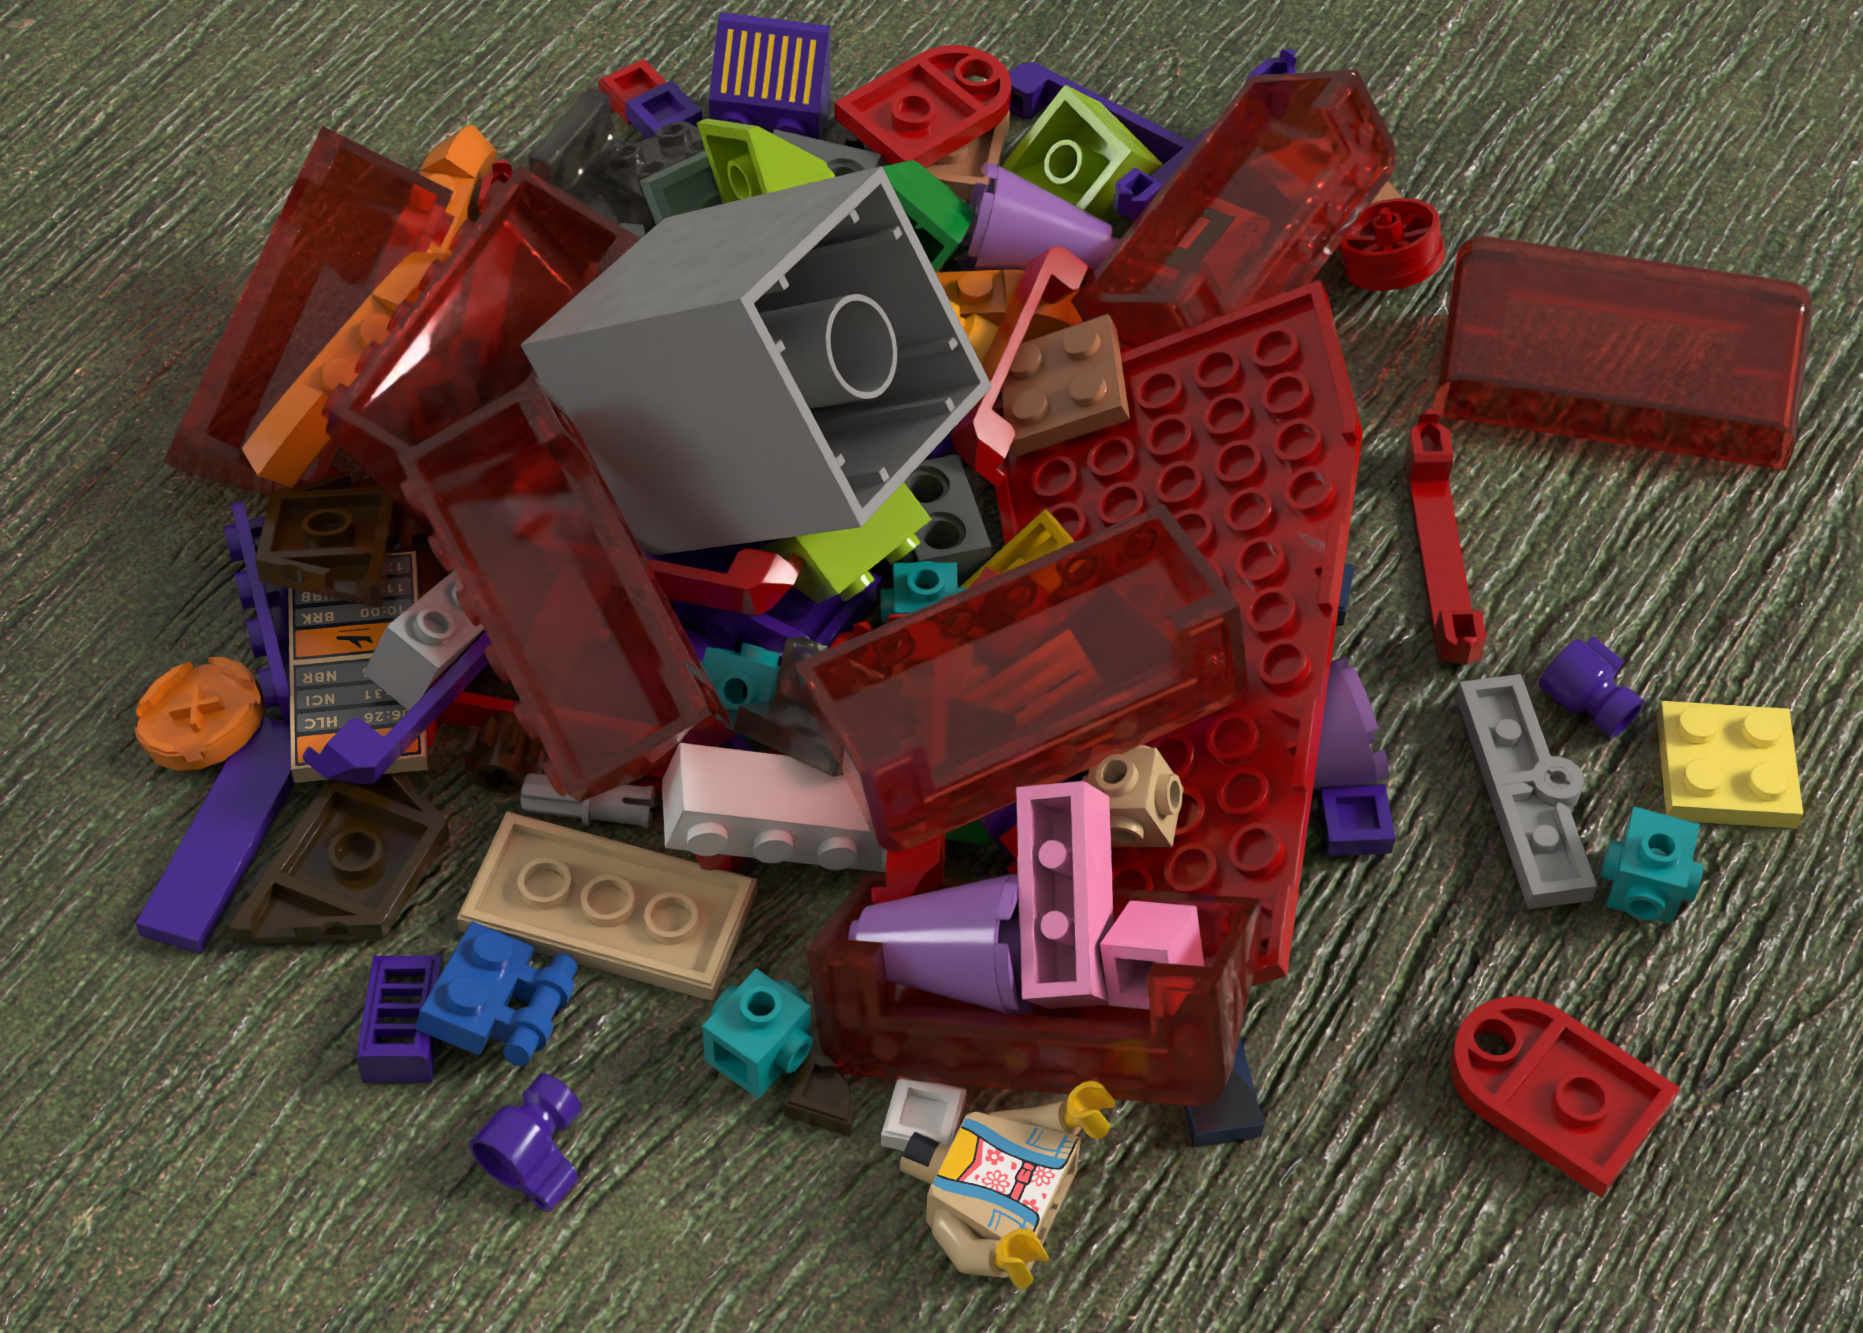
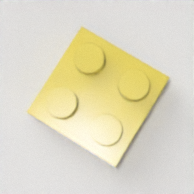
[1656,701,1803,829]

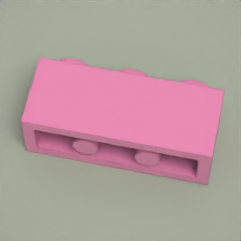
[1016,781,1114,1009]

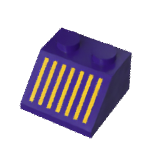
[709,12,831,140]

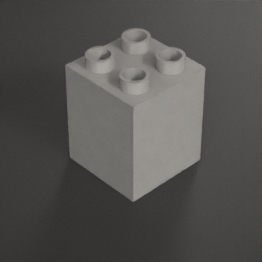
[521,166,992,556]

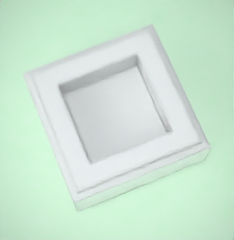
[881,1074,967,1151]

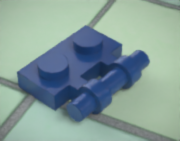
[415,921,578,1066]

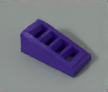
[357,956,443,1083]

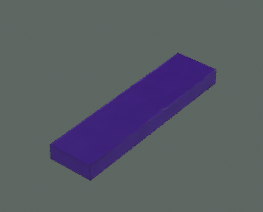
[135,717,294,954]

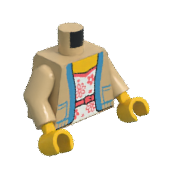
[899,1081,1116,1289]

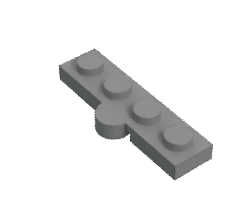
[1456,674,1597,909]

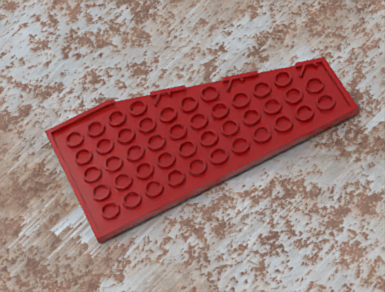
[992,280,1363,1036]

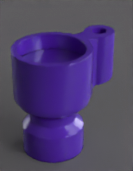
[1538,637,1645,740]
[469,1073,582,1213]

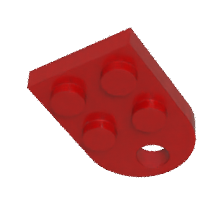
[834,45,1011,168]
[1450,996,1680,1198]

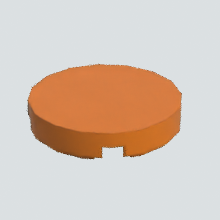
[134,657,266,771]

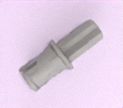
[521,773,655,828]

